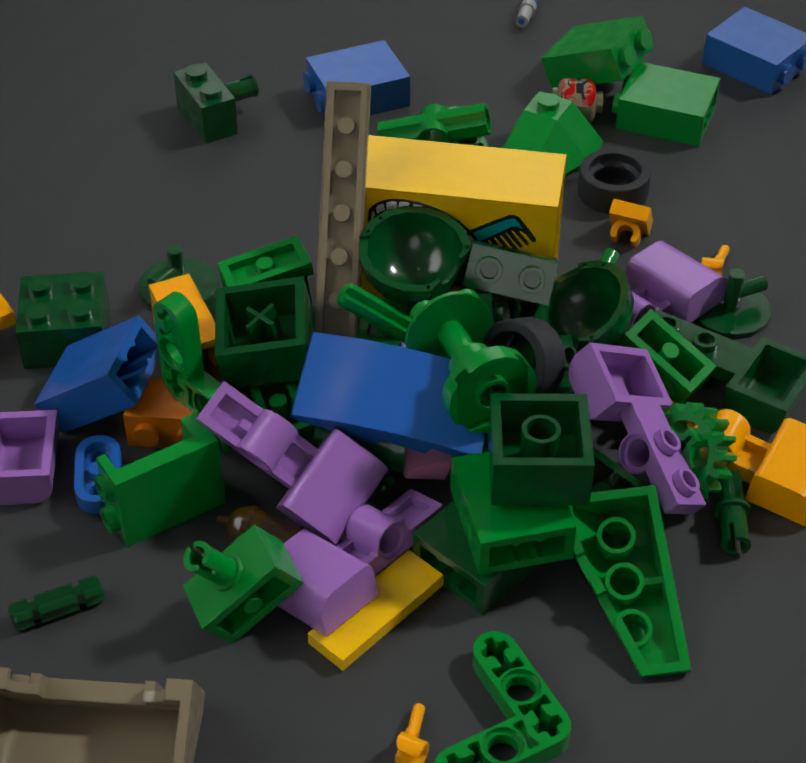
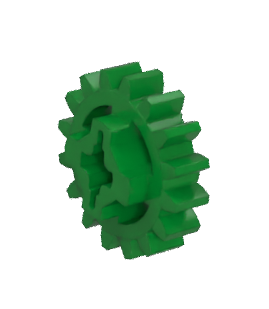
[663,402,737,500]

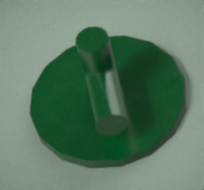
[139,244,219,308]
[694,268,771,339]
[593,447,646,492]

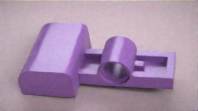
[616,241,727,346]
[569,343,706,514]
[194,381,388,546]
[0,410,60,505]
[278,489,444,637]

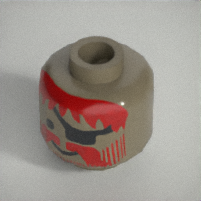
[552,78,603,124]

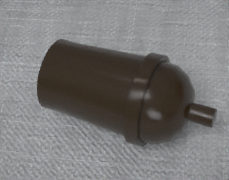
[216,505,305,543]

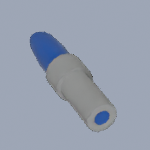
[515,0,538,28]

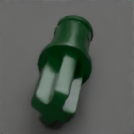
[714,468,752,555]

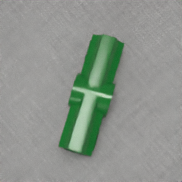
[377,103,492,143]

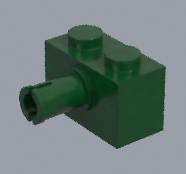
[173,62,259,144]

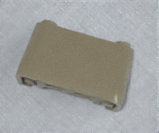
[0,667,205,763]

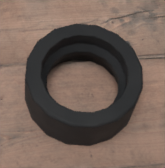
[577,149,651,214]
[482,317,566,394]

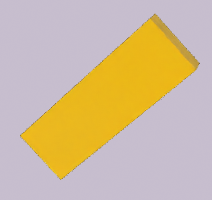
[308,550,444,671]

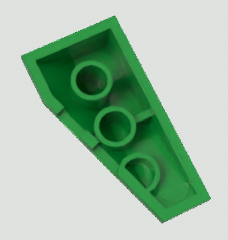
[503,91,603,181]
[568,485,691,679]

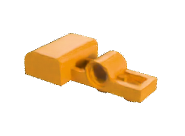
[667,401,806,527]

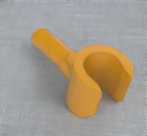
[701,245,730,275]
[395,703,429,763]

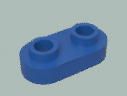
[74,435,122,514]

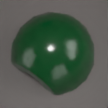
[359,206,471,305]
[528,260,634,353]

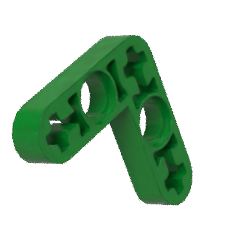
[153,292,221,414]
[434,631,571,763]

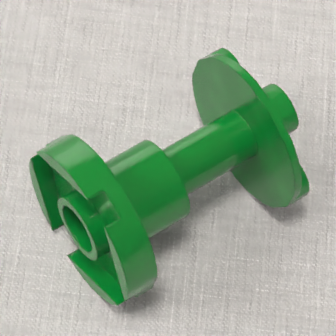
[405,289,537,433]

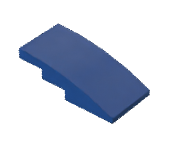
[290,332,486,457]

